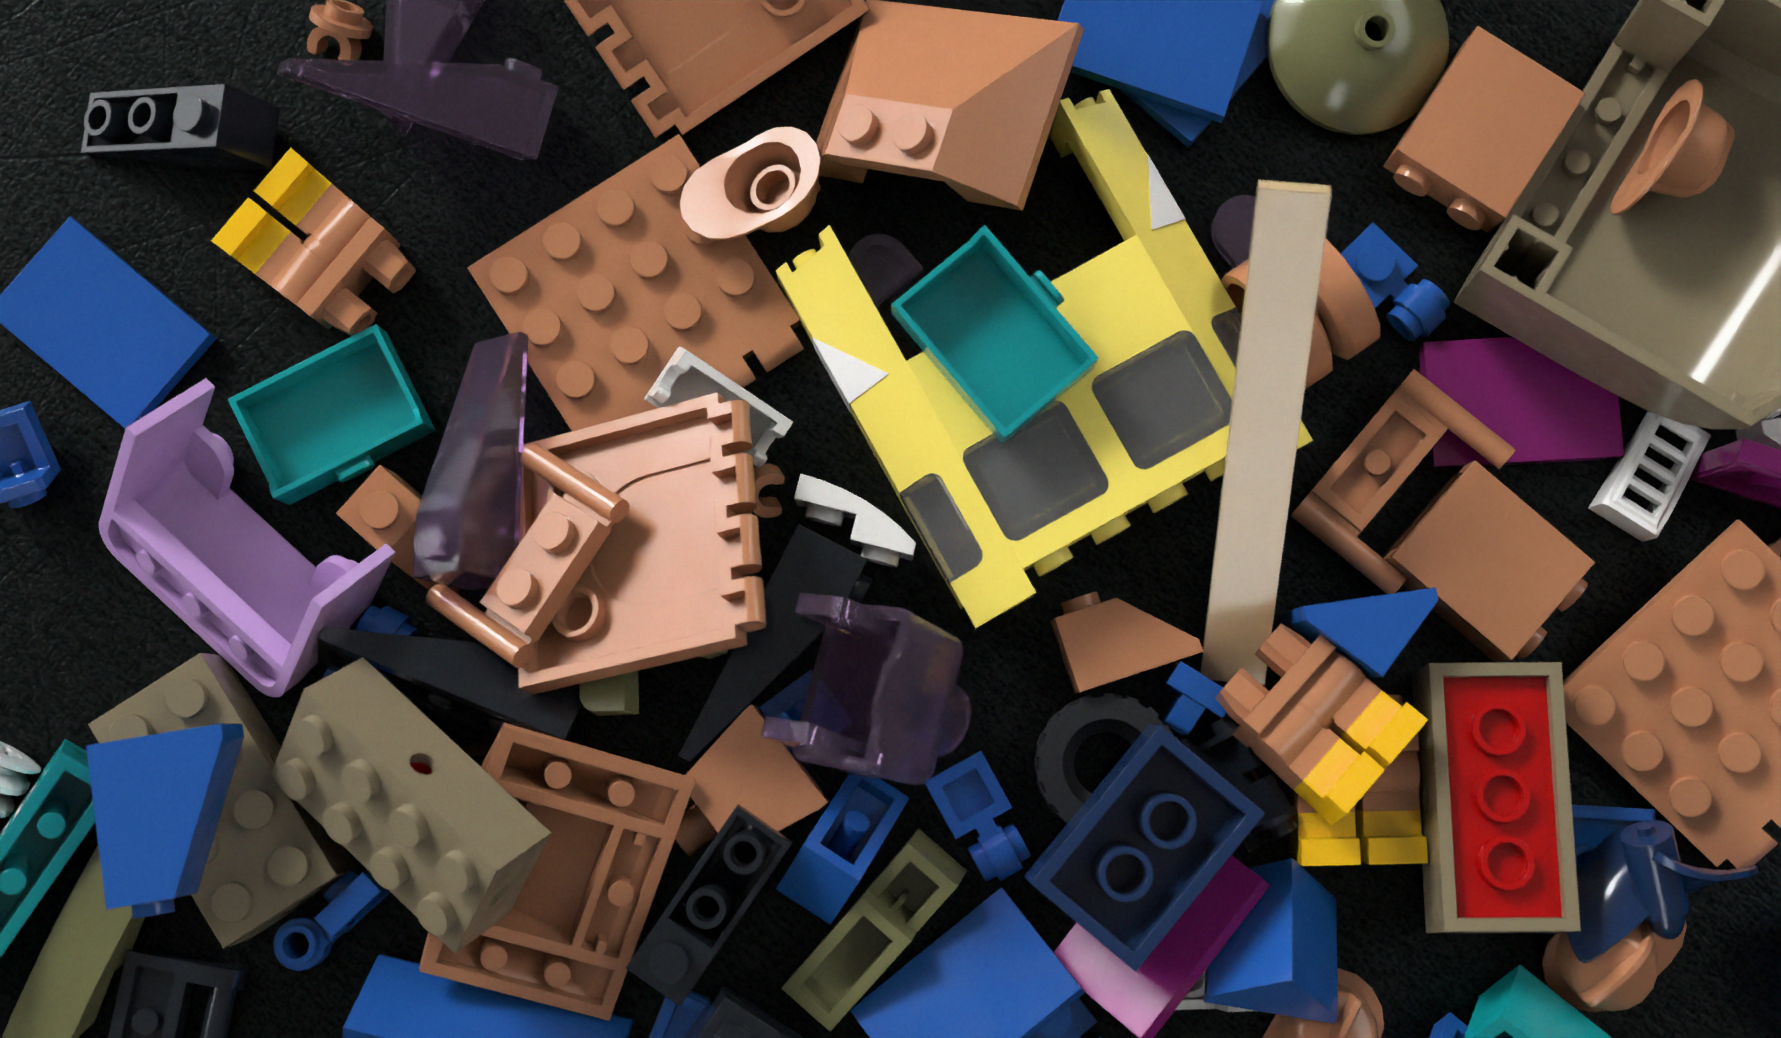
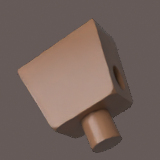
[675,704,830,857]

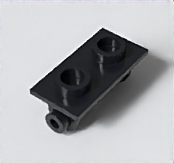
[1181,714,1298,855]

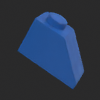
[776,764,910,925]

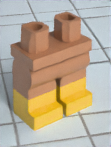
[211,148,416,336]
[1215,624,1428,826]
[1289,694,1428,866]

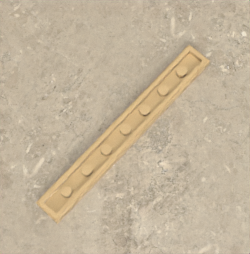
[1200,180,1331,686]

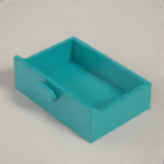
[891,225,1099,444]
[228,324,436,505]

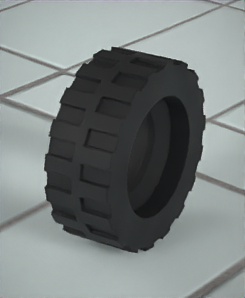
[1034,693,1174,823]

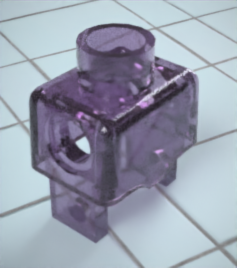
[761,593,971,785]

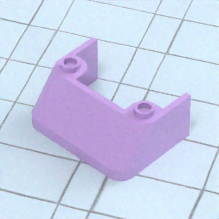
[99,378,395,697]

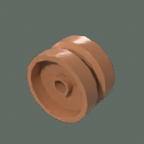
[1221,238,1380,390]

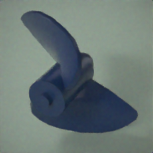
[1567,820,1758,963]

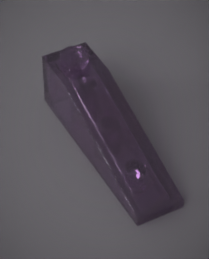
[277,58,559,160]
[413,332,528,590]

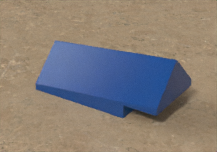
[343,953,634,1038]

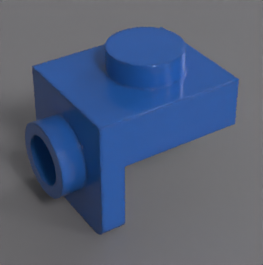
[0,401,61,509]

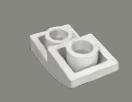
[794,473,916,567]

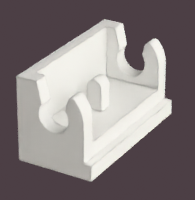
[644,346,793,468]

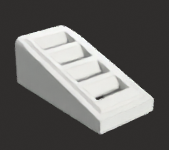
[1588,411,1711,542]

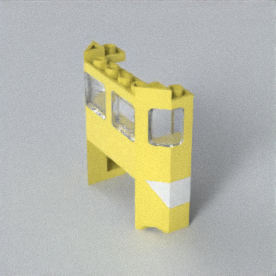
[776,89,1313,628]

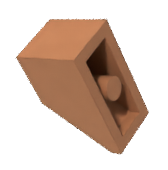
[336,465,491,594]
[1050,592,1203,694]

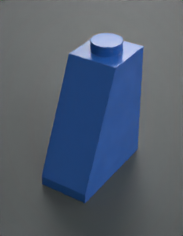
[86,723,244,919]

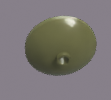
[1266,0,1449,135]

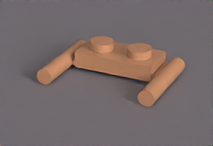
[1290,369,1516,594]
[426,443,629,668]

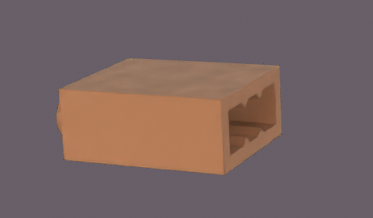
[1383,26,1586,233]
[1382,460,1595,662]

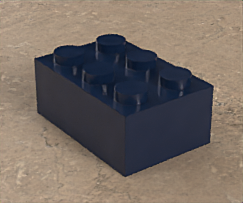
[1024,724,1265,972]

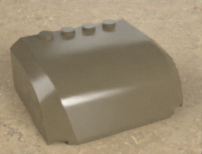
[1453,0,1781,429]

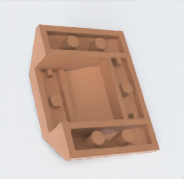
[816,0,1084,211]
[419,723,695,1021]

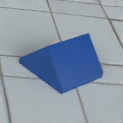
[1280,587,1438,679]
[1204,858,1338,1024]

